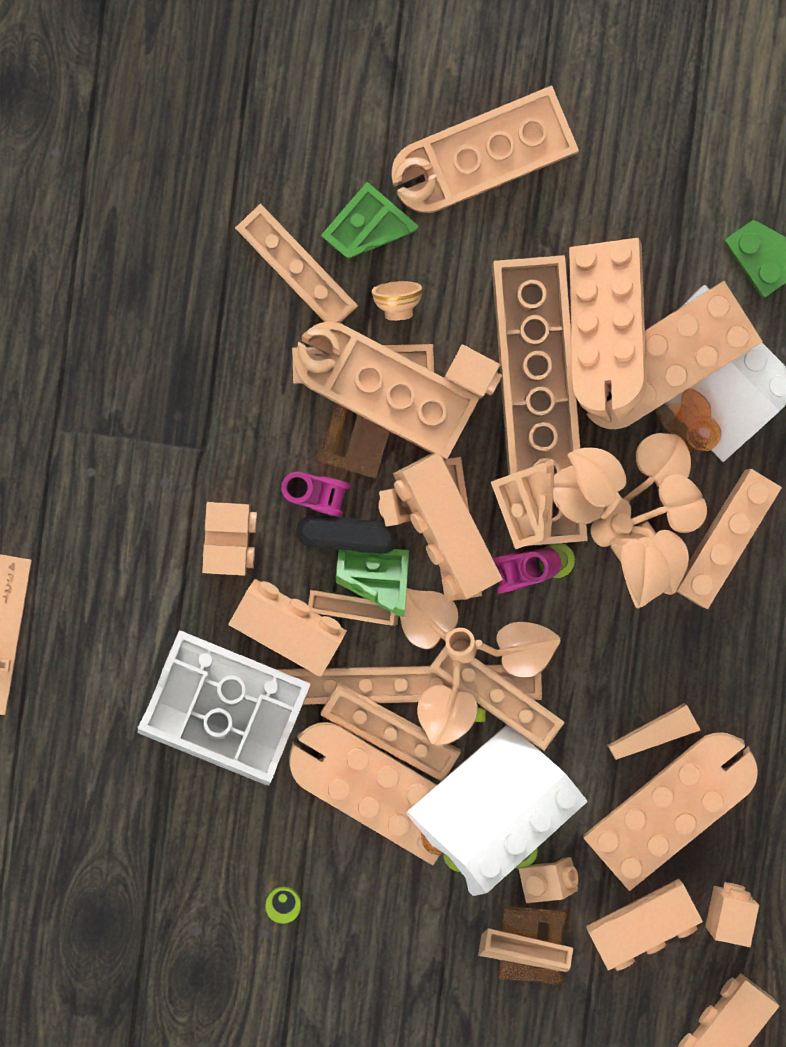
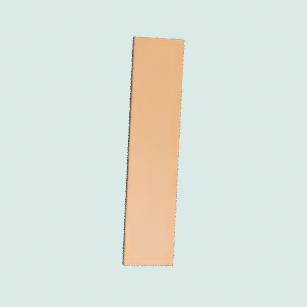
[0,554,32,715]

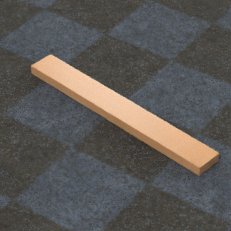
[276,664,542,705]

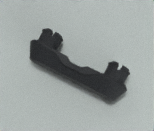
[296,515,398,554]

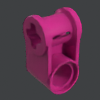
[281,472,351,518]
[492,547,562,594]

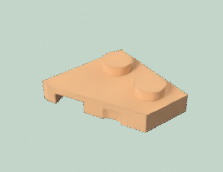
[491,460,554,549]

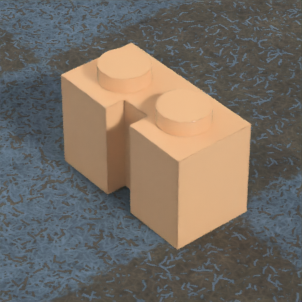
[445,344,502,400]
[202,502,257,576]
[705,882,759,947]

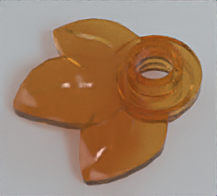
[656,388,722,453]

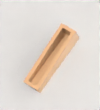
[308,590,399,626]
[608,703,700,760]
[478,928,573,972]

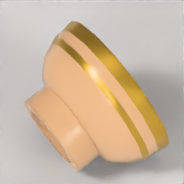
[371,281,422,321]

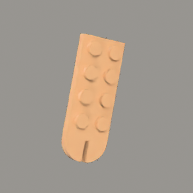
[392,85,579,213]
[569,238,647,422]
[582,281,763,429]
[295,322,480,461]
[289,722,441,865]
[584,732,758,891]

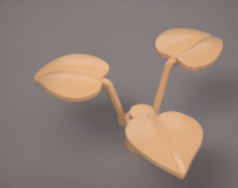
[553,433,691,595]
[567,448,707,608]
[400,588,560,746]

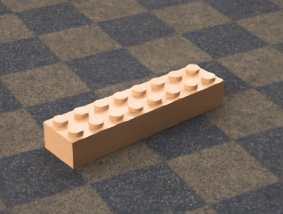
[492,255,588,546]

